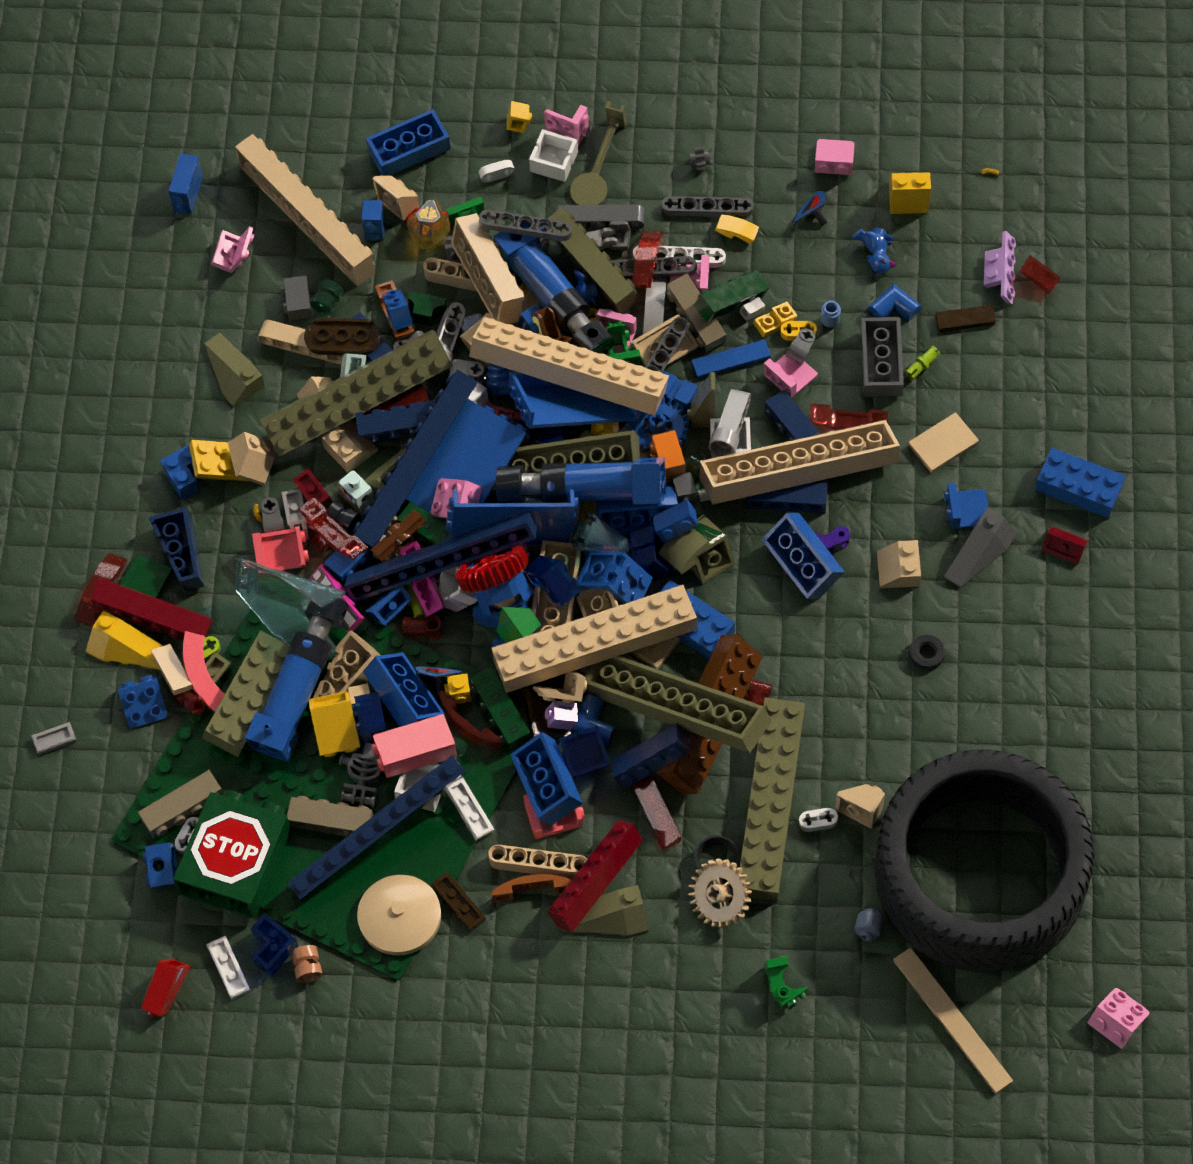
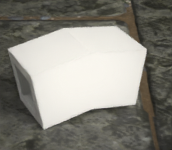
[739,297,765,321]

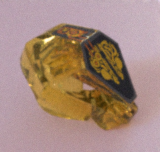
[407,199,450,250]

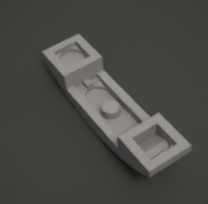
[643,277,667,334]

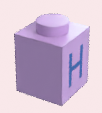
[545,701,578,730]

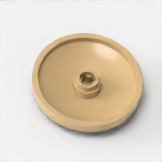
[357,875,441,955]

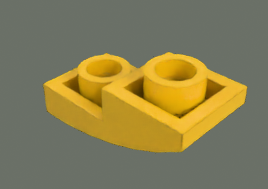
[715,215,759,244]
[753,302,798,337]

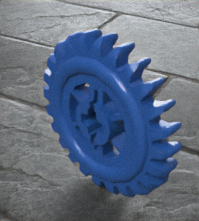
[625,397,689,453]

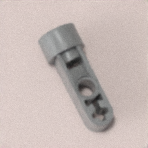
[436,303,465,374]
[708,389,751,457]

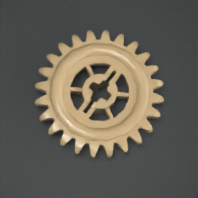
[688,859,752,928]

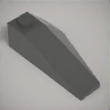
[944,507,1016,588]

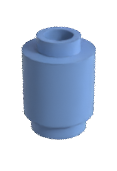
[821,301,841,327]

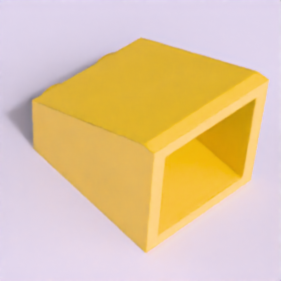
[889,173,931,214]
[309,691,360,757]

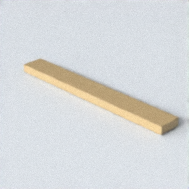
[893,947,1013,1095]

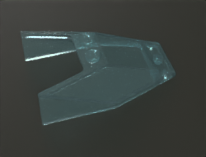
[235,558,345,660]

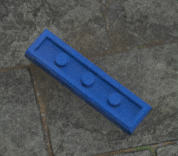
[692,340,771,379]

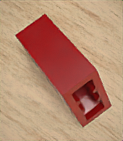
[141,958,191,1018]

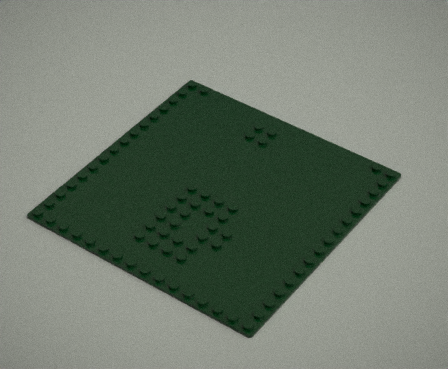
[112,576,531,980]

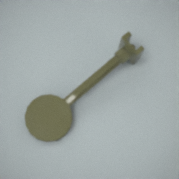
[570,101,628,205]

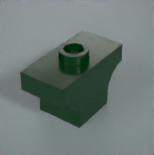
[407,292,447,326]

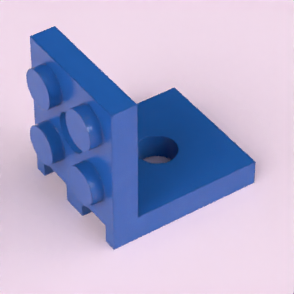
[575,552,652,604]

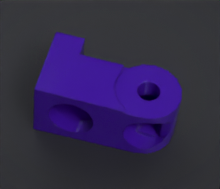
[815,526,850,554]

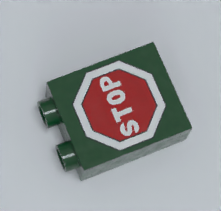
[173,790,291,919]

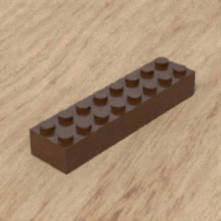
[656,634,763,794]

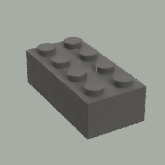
[860,317,904,397]

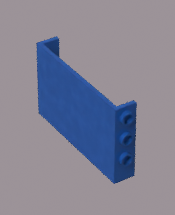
[507,370,642,428]
[406,399,530,523]
[446,490,578,545]

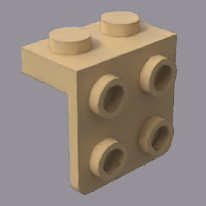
[533,670,587,704]

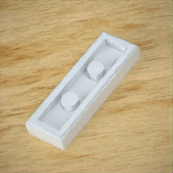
[445,778,494,841]
[206,936,251,1000]

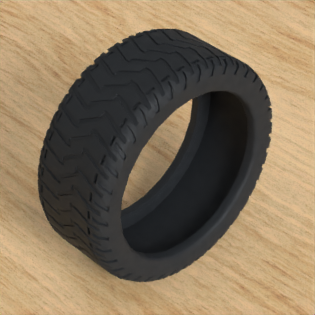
[875,749,1094,972]

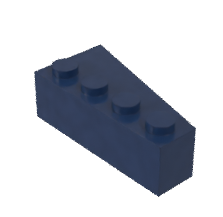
[355,400,438,443]
[148,507,205,591]

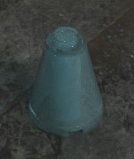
[572,511,630,553]

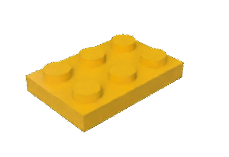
[189,440,248,481]

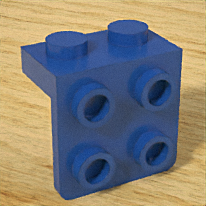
[944,483,988,529]
[118,675,167,728]

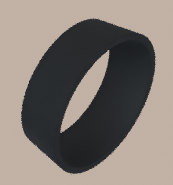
[694,835,740,881]

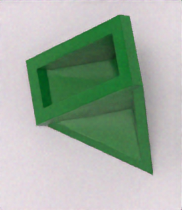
[497,607,541,643]

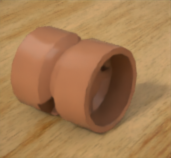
[290,945,323,983]

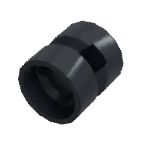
[323,501,361,536]

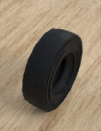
[909,634,945,670]

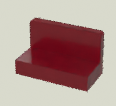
[293,468,334,511]
[1041,526,1089,564]

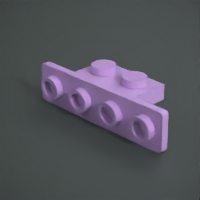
[984,231,1016,305]

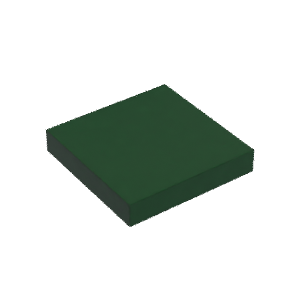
[120,554,173,599]

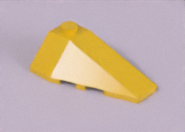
[85,611,163,670]

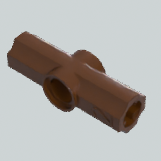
[371,509,427,563]

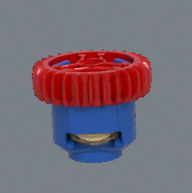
[455,544,531,620]

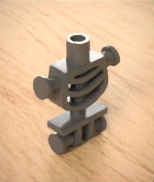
[339,743,384,808]

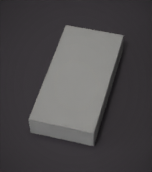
[31,722,77,756]

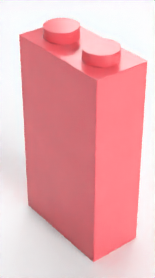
[371,714,457,778]

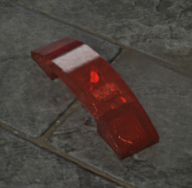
[632,230,664,288]
[809,403,888,430]
[299,498,367,560]
[74,553,127,627]
[439,690,502,750]

